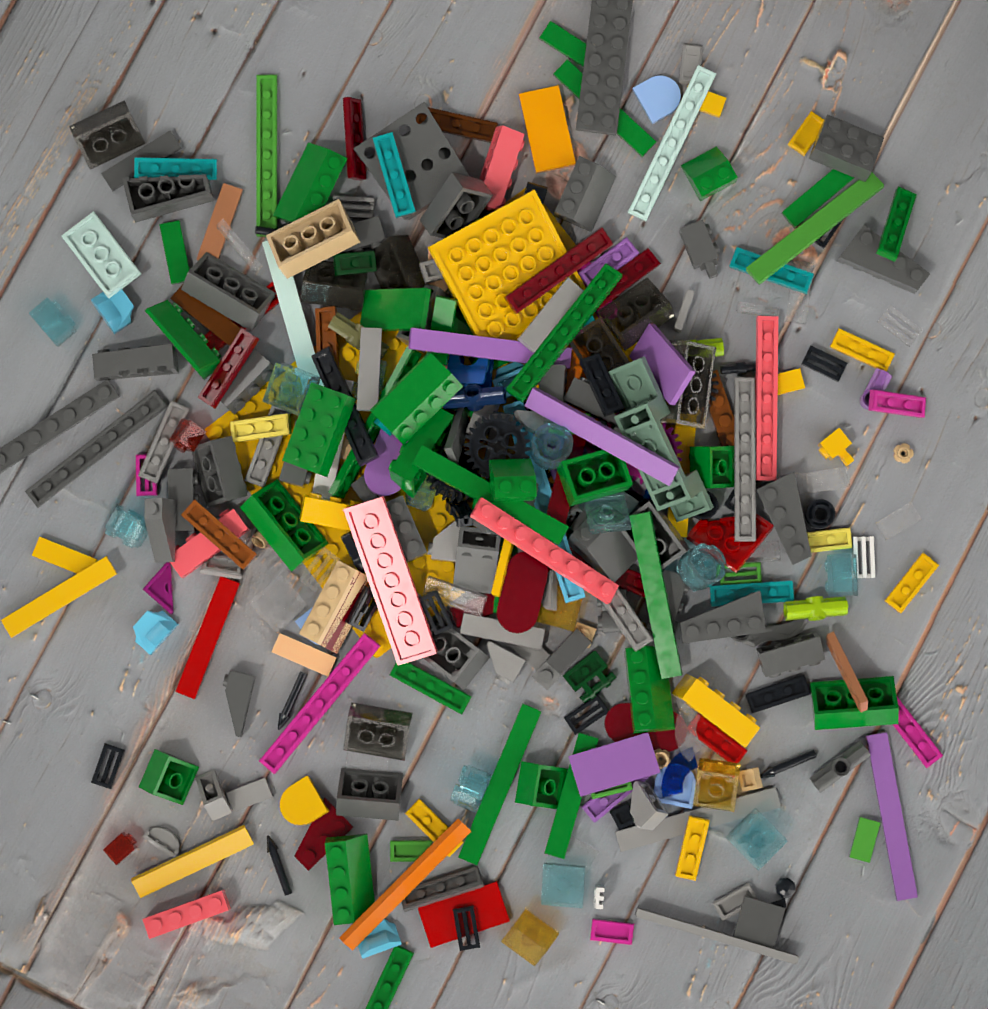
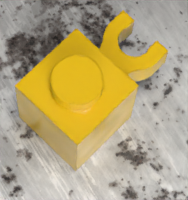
[818,428,854,467]

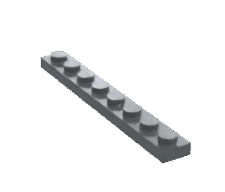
[0,379,119,474]

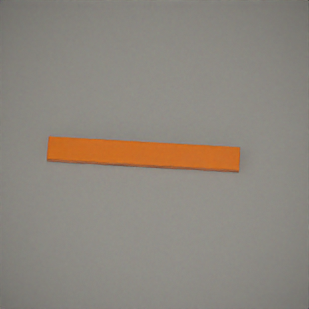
[339,818,471,950]

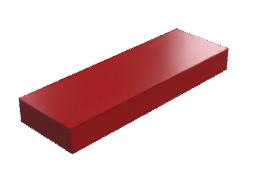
[687,713,748,767]

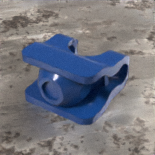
[447,354,494,390]

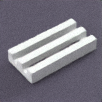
[852,536,875,579]
[593,885,605,909]

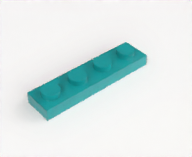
[373,132,416,218]
[134,158,217,180]
[729,247,814,295]
[709,581,794,607]

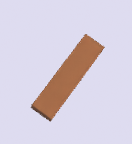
[196,183,243,261]
[826,632,868,712]

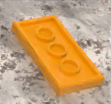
[519,85,576,174]

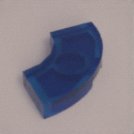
[661,747,698,798]

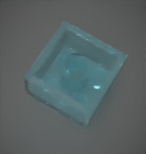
[263,362,321,416]
[726,808,788,871]

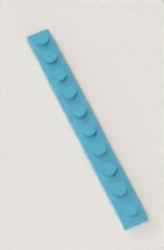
[503,401,585,604]

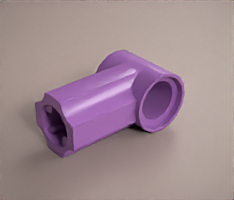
[860,368,892,410]

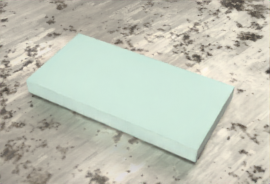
[61,211,141,298]

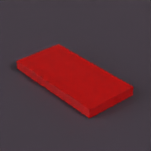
[418,881,510,948]

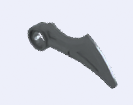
[731,619,808,647]

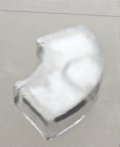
[675,703,703,762]

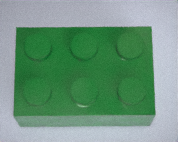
[557,450,633,507]

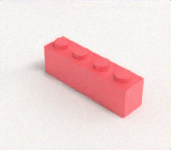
[479,125,525,212]
[170,508,250,578]
[142,889,231,939]

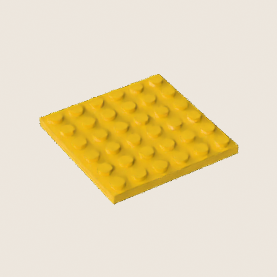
[427,190,586,341]

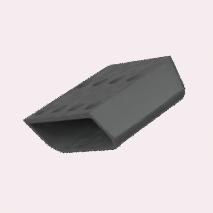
[354,102,468,220]

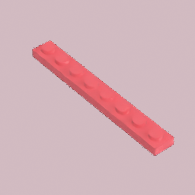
[755,316,778,481]
[470,497,619,604]

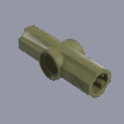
[328,312,389,359]

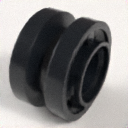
[805,499,836,529]

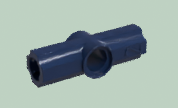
[443,384,507,412]

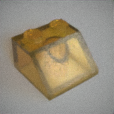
[536,584,585,632]
[693,758,741,812]
[501,907,559,966]

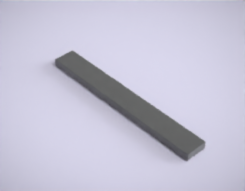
[25,390,168,508]

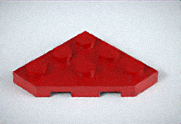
[686,514,774,573]

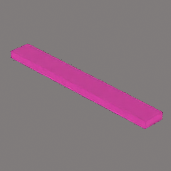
[259,633,380,774]

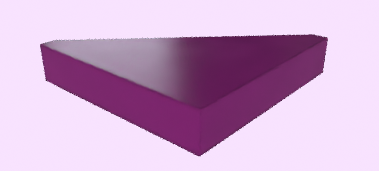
[143,562,174,615]

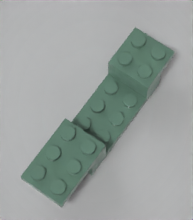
[608,356,714,522]

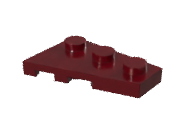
[294,797,354,871]

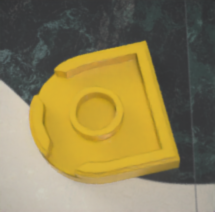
[280,775,329,825]

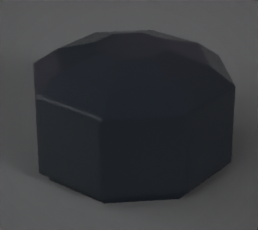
[775,878,796,898]

